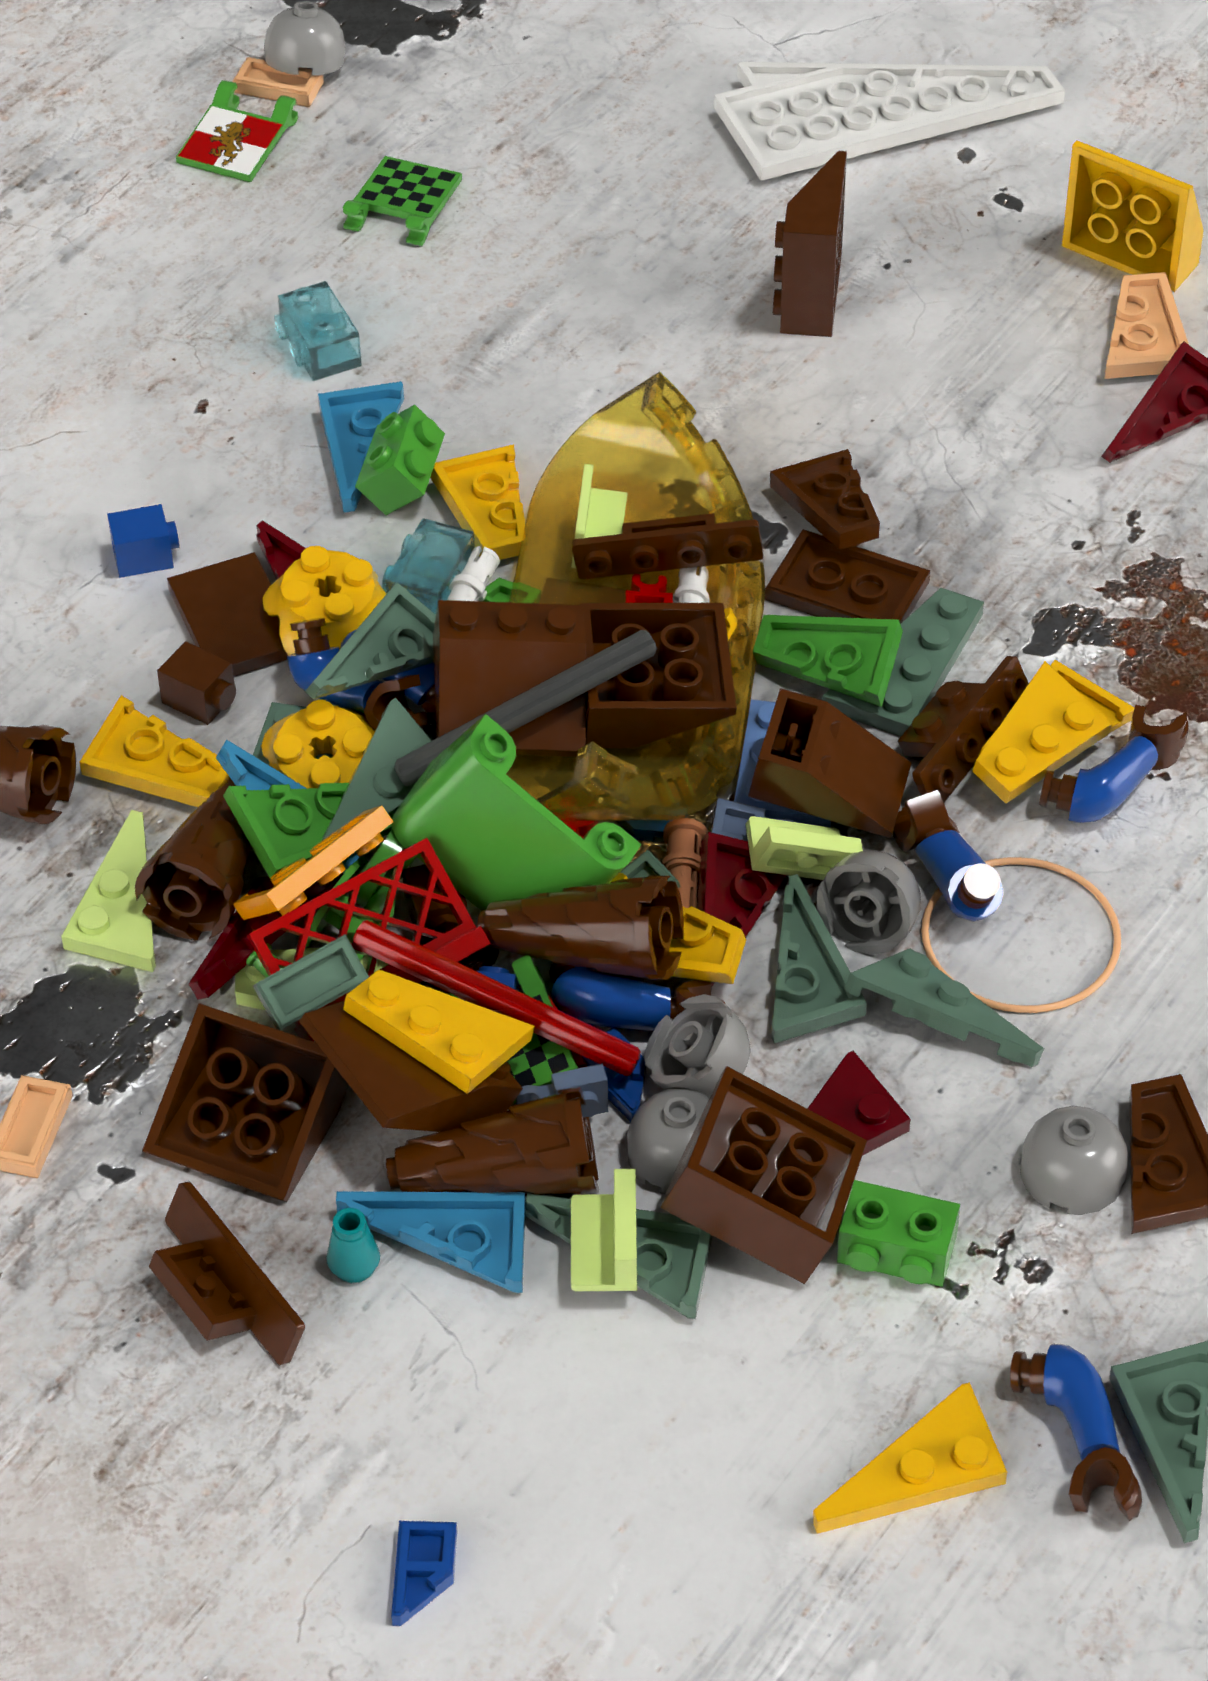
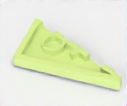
[61,810,156,972]

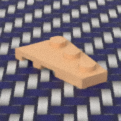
[1104,272,1188,379]

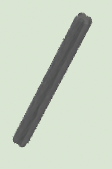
[394,630,657,786]

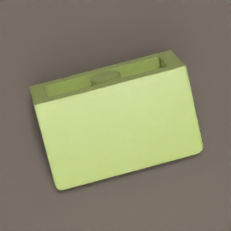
[571,464,627,568]
[745,816,863,880]
[571,1169,637,1291]

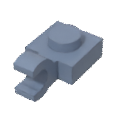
[516,1064,608,1118]

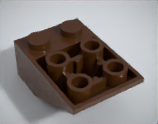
[748,688,912,838]

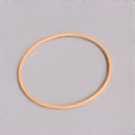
[921,857,1121,1013]

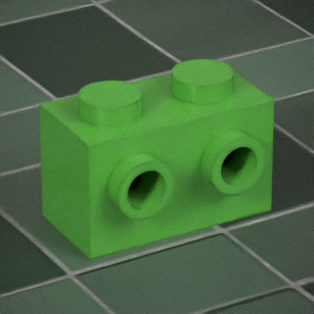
[355,405,445,515]
[837,1180,960,1287]

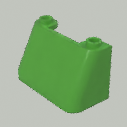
[392,714,641,911]

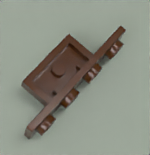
[572,513,764,580]
[898,656,1029,802]
[149,1181,305,1365]

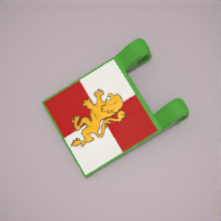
[176,80,298,183]

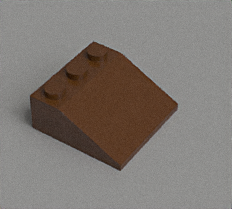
[773,151,847,337]
[433,600,586,757]
[580,603,737,749]
[299,983,523,1132]
[142,1003,349,1202]
[660,1066,867,1284]

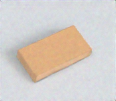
[232,57,324,107]
[0,1075,73,1178]

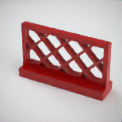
[246,838,491,1042]

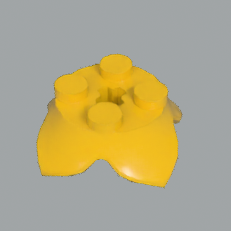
[263,546,386,655]
[261,699,375,789]

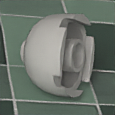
[264,1,345,75]
[817,850,921,955]
[644,994,751,1098]
[627,1088,710,1194]
[1020,1105,1128,1215]

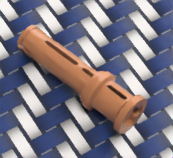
[662,818,708,908]

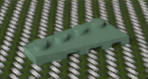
[822,588,984,736]

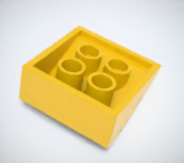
[1062,140,1204,292]

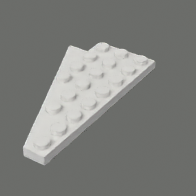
[714,62,1065,181]

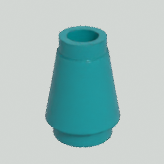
[326,1208,380,1283]

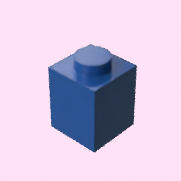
[107,504,180,578]

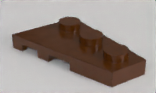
[770,449,880,550]
[1129,1074,1208,1234]

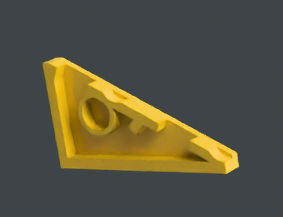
[813,1382,1007,1534]

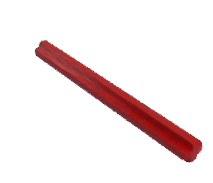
[353,920,641,1076]

